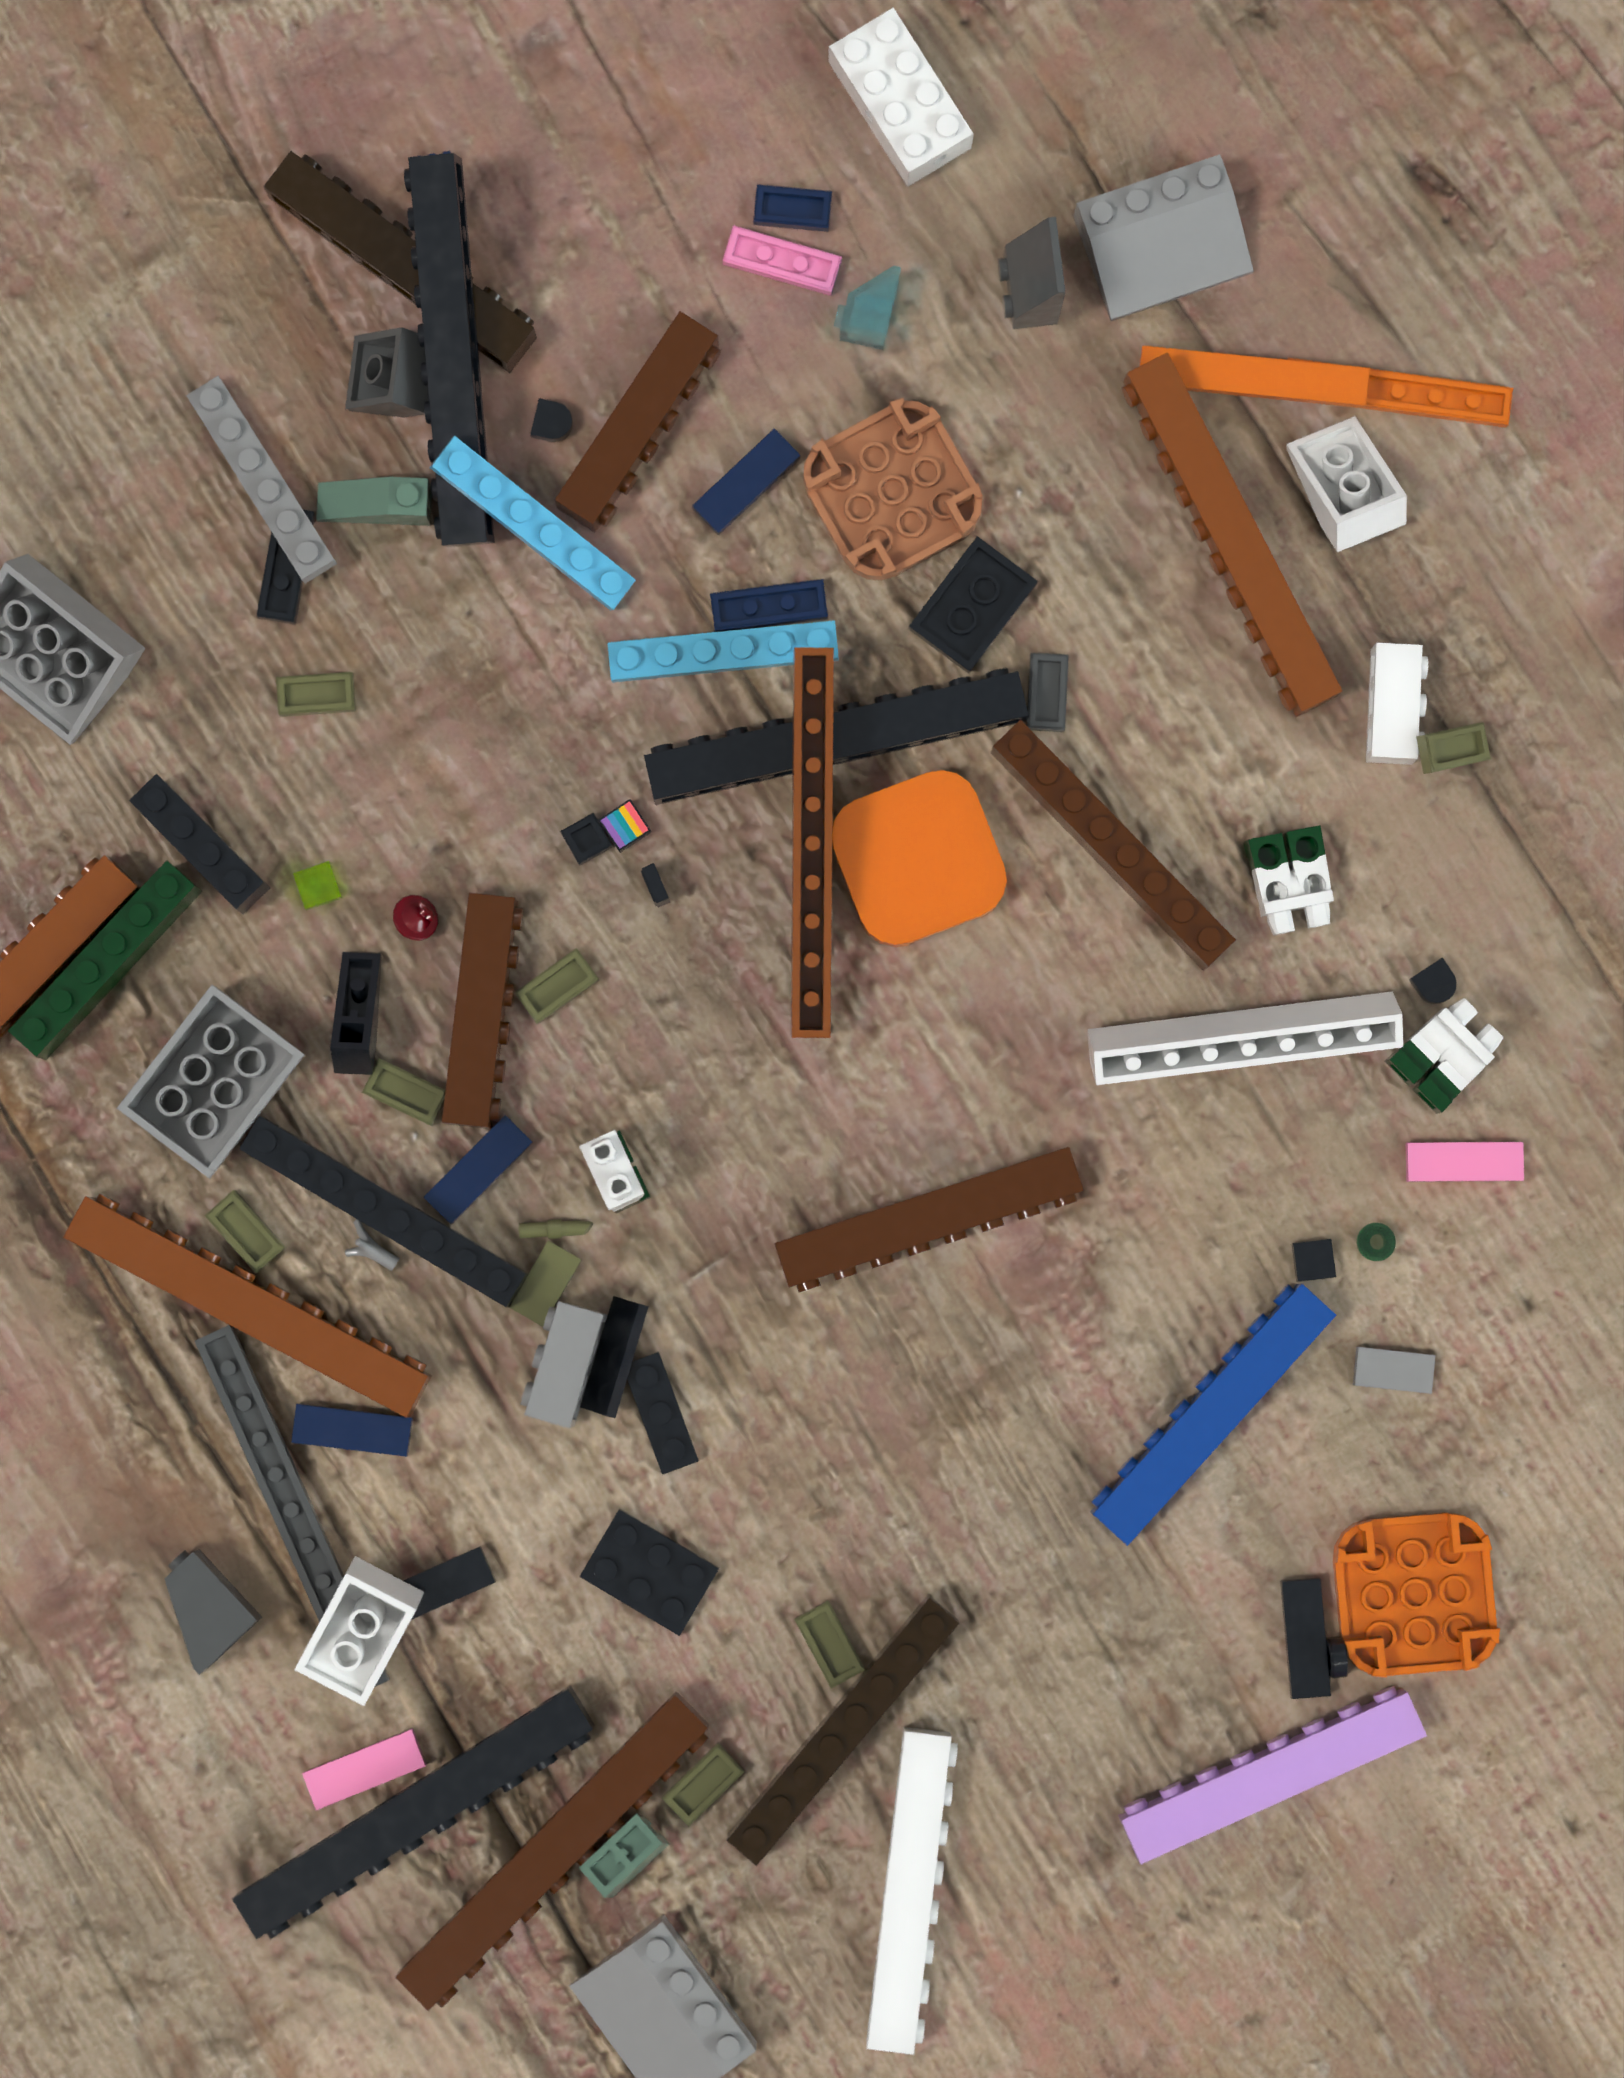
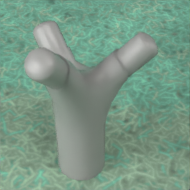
[345,1219,400,1271]

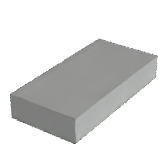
[1353,1347,1435,1394]

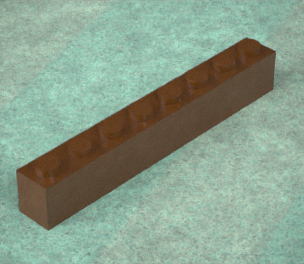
[991,719,1236,971]
[774,1147,1084,1293]

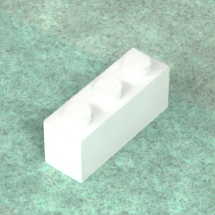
[1366,643,1428,765]

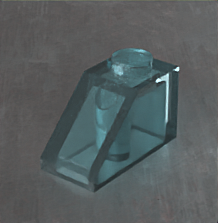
[834,266,901,350]

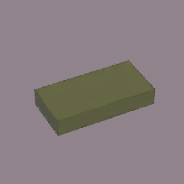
[276,672,356,717]
[1416,722,1491,774]
[514,948,599,1025]
[362,1058,445,1126]
[205,1190,286,1273]
[509,1240,582,1327]
[794,1600,865,1688]
[662,1742,745,1827]

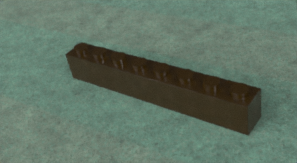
[263,151,537,373]
[726,1594,960,1866]

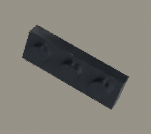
[627,1352,699,1475]

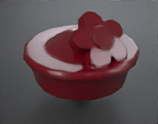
[393,895,438,941]

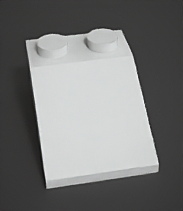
[1286,416,1407,552]
[294,1556,424,1706]

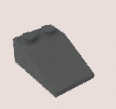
[998,217,1066,330]

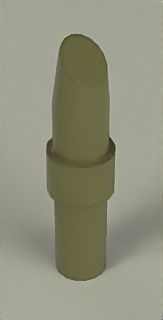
[519,1219,593,1239]

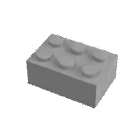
[521,1301,607,1428]

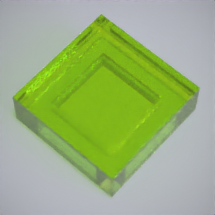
[293,861,343,911]

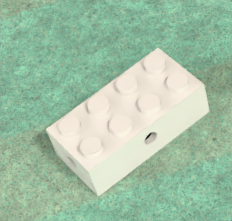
[829,8,973,187]

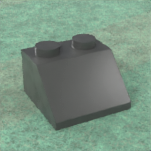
[345,327,429,418]

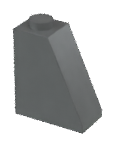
[164,1549,262,1675]

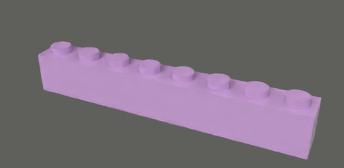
[1118,1686,1427,1864]

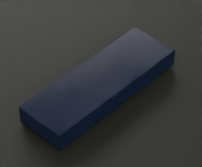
[692,428,801,536]
[710,579,828,632]
[424,1115,533,1224]
[291,1404,413,1457]

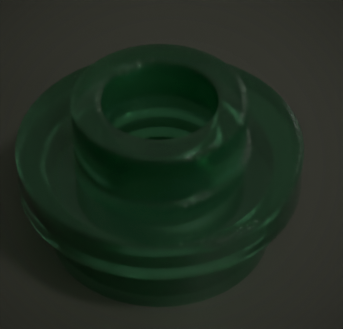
[1356,1223,1396,1261]

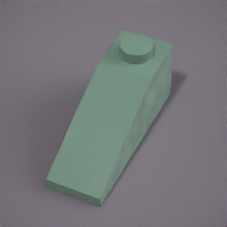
[316,477,432,526]

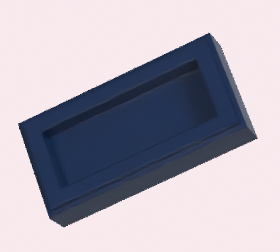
[753,184,832,232]

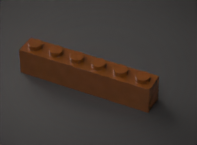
[555,311,721,532]
[442,893,523,1129]

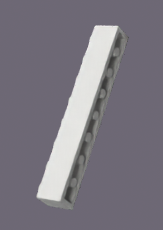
[1087,991,1403,1085]
[866,1727,958,2055]

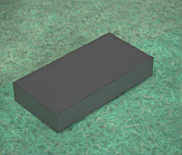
[1026,653,1069,732]

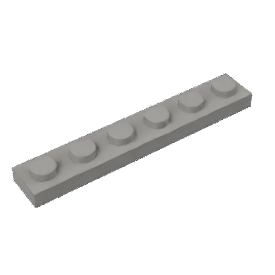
[186,376,337,584]

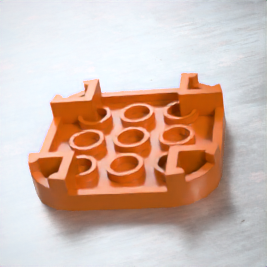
[832,770,1007,948]
[1333,1512,1500,1678]

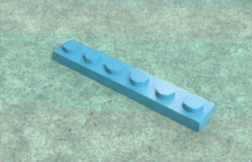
[430,436,636,611]
[608,620,839,683]

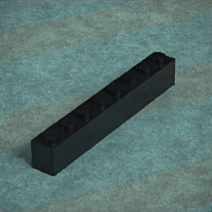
[239,1116,528,1308]

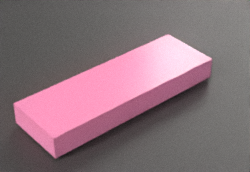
[723,225,842,296]
[1406,1142,1524,1182]
[302,1728,427,1810]

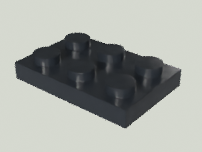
[908,536,1038,674]
[579,1509,719,1636]

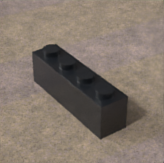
[129,774,270,914]

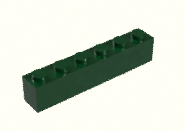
[8,860,203,1060]

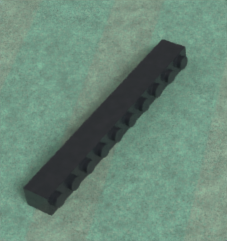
[404,153,495,547]
[644,668,1029,805]
[232,1685,595,1940]

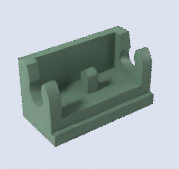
[579,1814,670,1898]

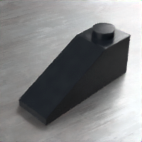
[330,952,381,1075]

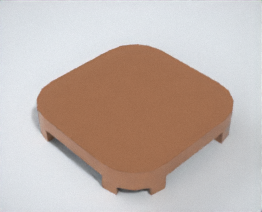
[803,398,983,581]

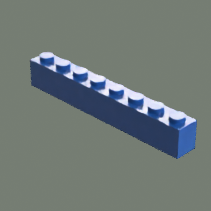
[1090,1284,1337,1546]

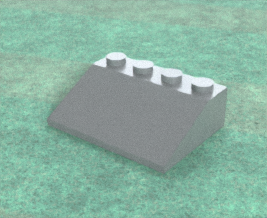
[1073,154,1254,321]
[0,554,145,745]
[117,985,305,1179]
[569,1914,757,2078]

